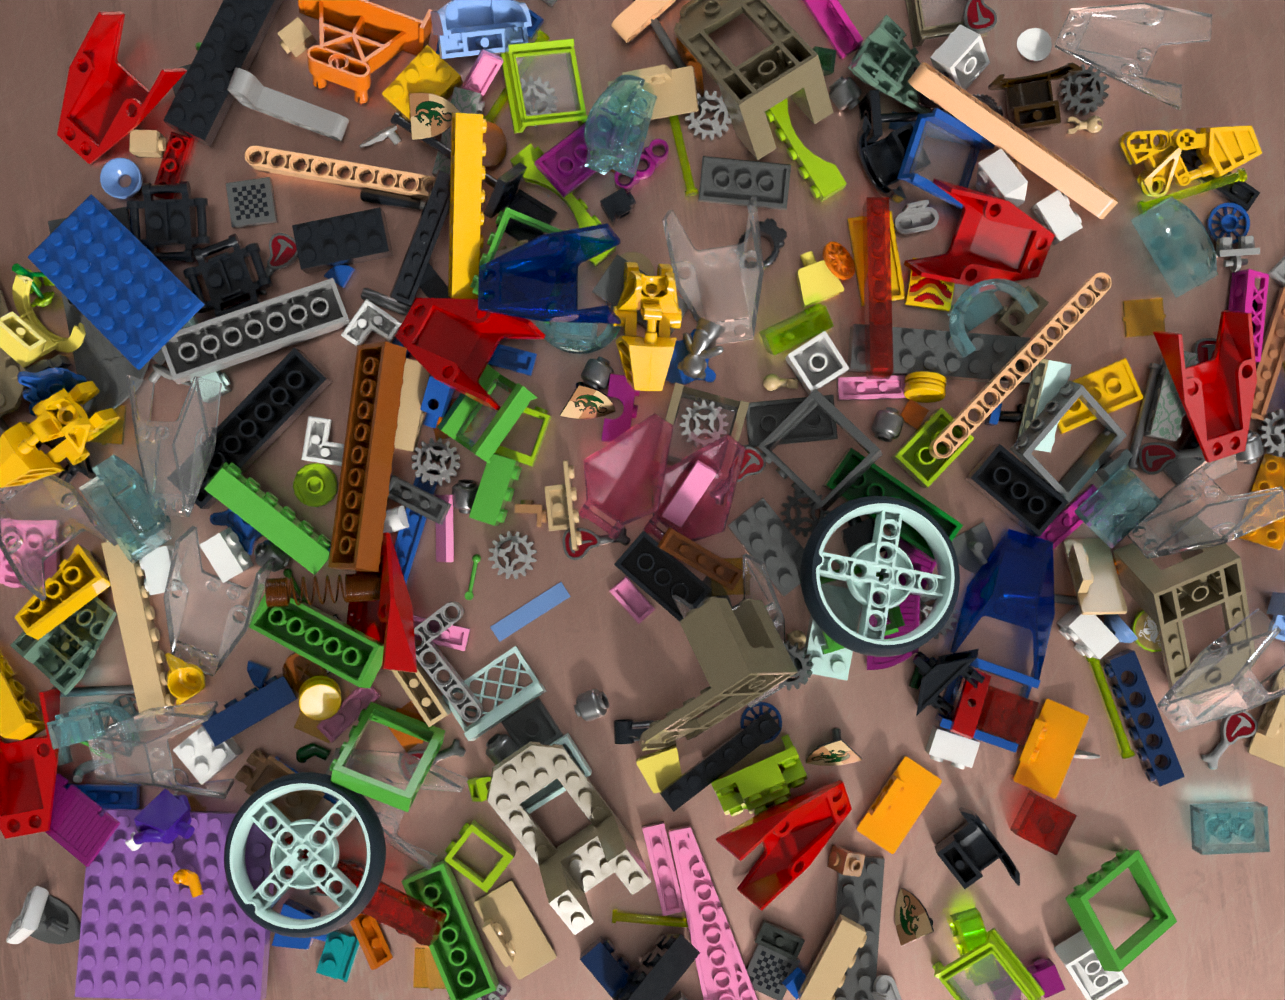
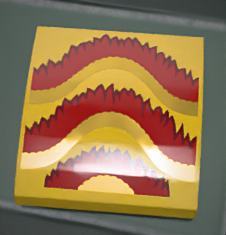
[905,258,955,312]

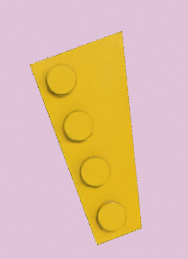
[15,544,111,640]
[0,651,46,740]

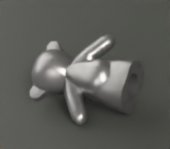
[677,317,726,379]

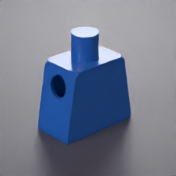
[420,376,455,428]
[272,899,329,949]

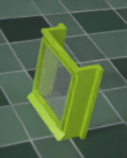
[500,39,588,133]
[932,928,1045,1000]

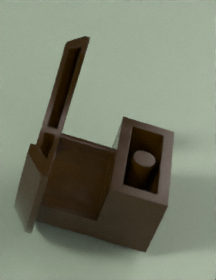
[988,62,1083,131]

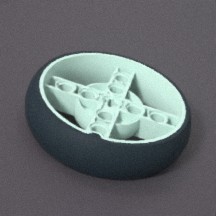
[800,496,960,657]
[224,772,386,938]

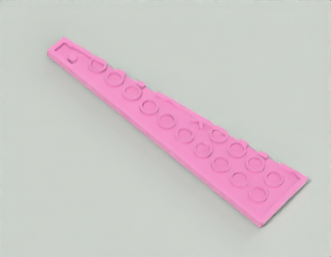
[669,825,758,1000]

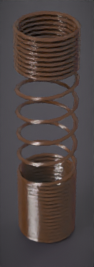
[265,572,382,607]

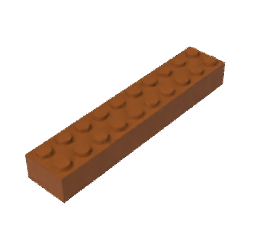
[328,341,407,572]

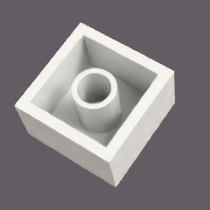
[930,24,990,90]
[975,149,1028,207]
[785,331,850,395]
[1057,605,1119,660]
[173,726,243,785]

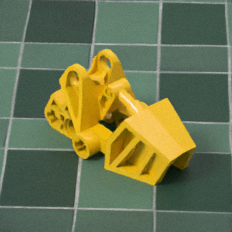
[1118,126,1262,197]
[612,262,682,391]
[0,381,120,488]

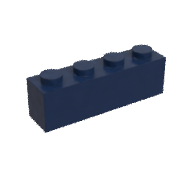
[201,675,297,747]
[580,936,631,997]

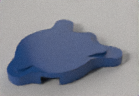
[665,329,716,385]
[17,367,87,416]
[210,508,264,555]

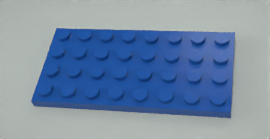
[28,194,205,370]

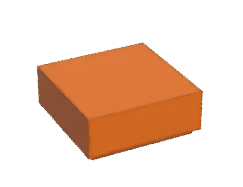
[900,400,929,430]

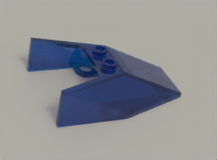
[478,223,621,324]
[947,529,1055,680]

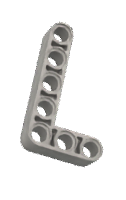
[227,68,349,141]
[414,601,483,723]

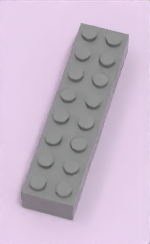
[162,278,350,384]

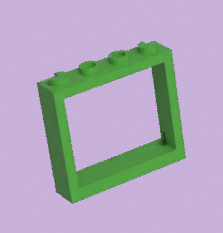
[470,207,582,324]
[330,702,445,812]
[1065,849,1177,972]

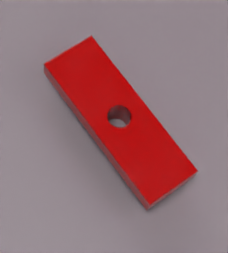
[153,131,195,200]
[950,669,991,739]

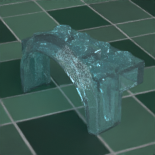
[79,455,172,564]

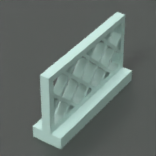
[442,646,546,741]

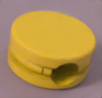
[904,371,947,403]
[299,676,341,720]

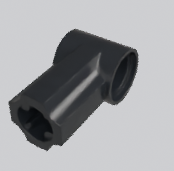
[614,719,657,744]

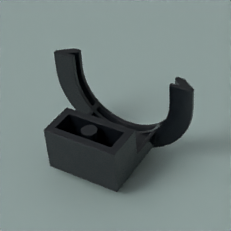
[857,116,930,203]
[934,807,1020,889]

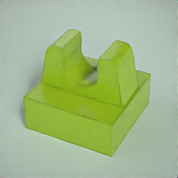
[467,777,491,802]

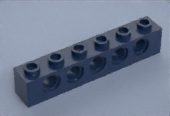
[1103,649,1185,787]

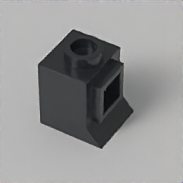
[600,188,636,226]

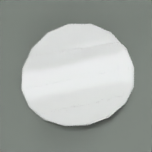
[1017,28,1052,61]

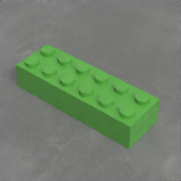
[204,462,331,575]
[248,594,384,688]
[401,860,499,1000]

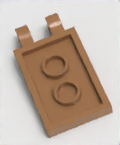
[235,749,325,822]

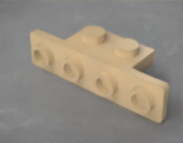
[544,460,582,551]

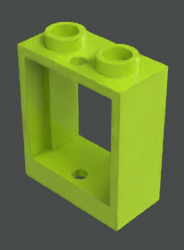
[495,406,551,467]
[444,820,516,893]

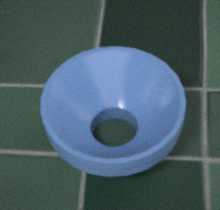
[100,158,143,199]
[1103,614,1138,643]

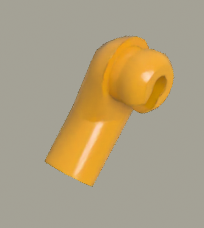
[173,869,204,898]

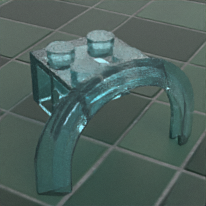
[947,278,1039,358]
[534,294,621,354]
[47,701,142,766]

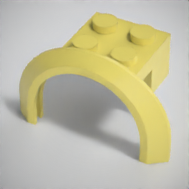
[0,274,86,368]

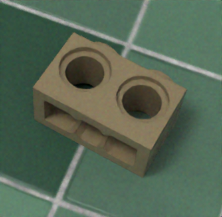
[995,286,1049,337]

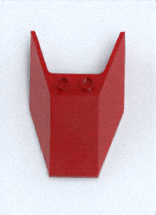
[57,12,187,164]
[904,178,1055,287]
[395,298,546,412]
[1153,311,1257,463]
[346,532,417,673]
[0,688,60,839]
[716,780,852,911]

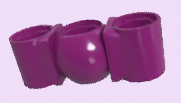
[614,139,669,192]

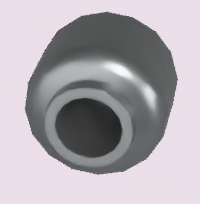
[829,76,862,110]
[581,357,614,390]
[871,407,904,442]
[1233,430,1264,464]
[452,479,479,514]
[254,539,290,572]
[574,689,609,721]
[486,734,519,765]

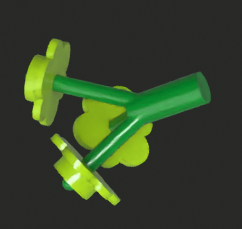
[12,263,55,307]

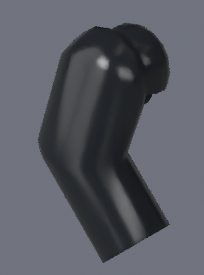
[999,404,1025,423]

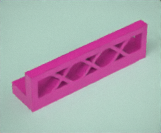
[803,0,863,59]
[1228,269,1269,362]

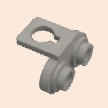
[894,199,939,235]
[871,975,902,1000]

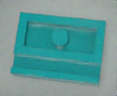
[316,930,360,983]

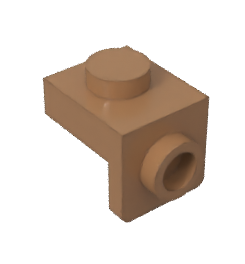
[515,500,547,527]
[827,845,865,877]

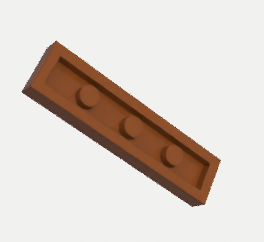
[657,527,744,591]

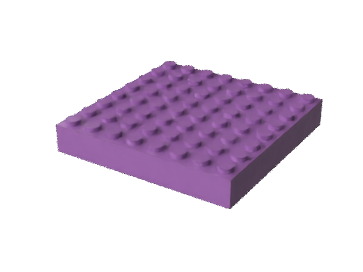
[75,808,277,1000]

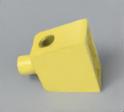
[795,251,844,308]
[636,745,682,793]

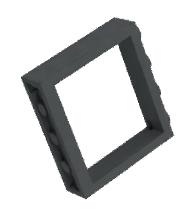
[1010,381,1127,503]
[758,389,883,512]

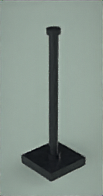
[858,90,1003,146]
[391,111,527,218]

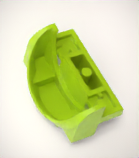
[711,734,808,816]

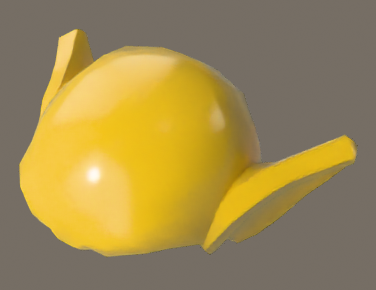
[165,653,205,705]

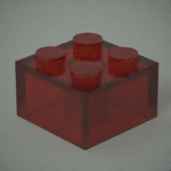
[976,686,1039,746]
[1010,790,1077,856]

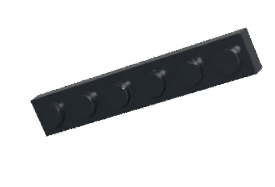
[390,170,450,306]
[659,711,781,812]

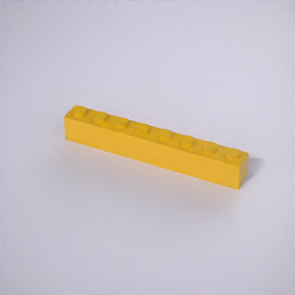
[448,112,487,299]

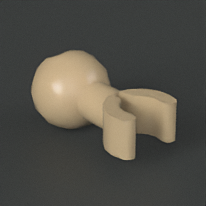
[1067,115,1103,134]
[763,374,798,391]
[787,630,806,648]

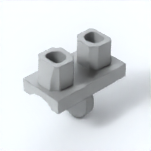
[1211,235,1260,273]

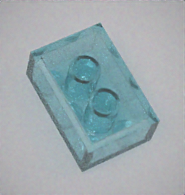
[1074,465,1163,549]
[1190,801,1270,855]

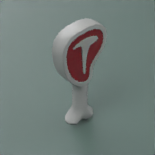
[1201,708,1258,770]

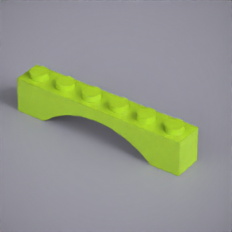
[765,97,847,202]
[510,143,617,267]

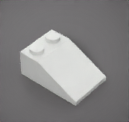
[1054,930,1129,1000]

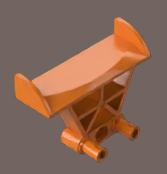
[298,0,434,104]

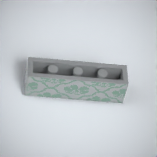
[432,87,485,177]
[1143,351,1198,442]

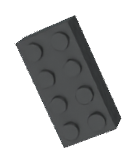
[727,498,804,596]

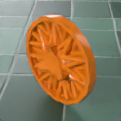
[823,241,855,280]

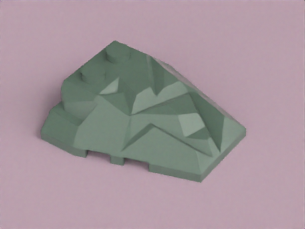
[847,15,931,114]
[10,596,117,695]

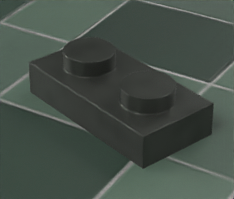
[754,920,805,961]

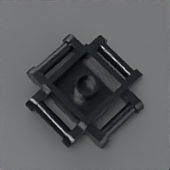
[127,181,210,262]
[183,234,273,317]

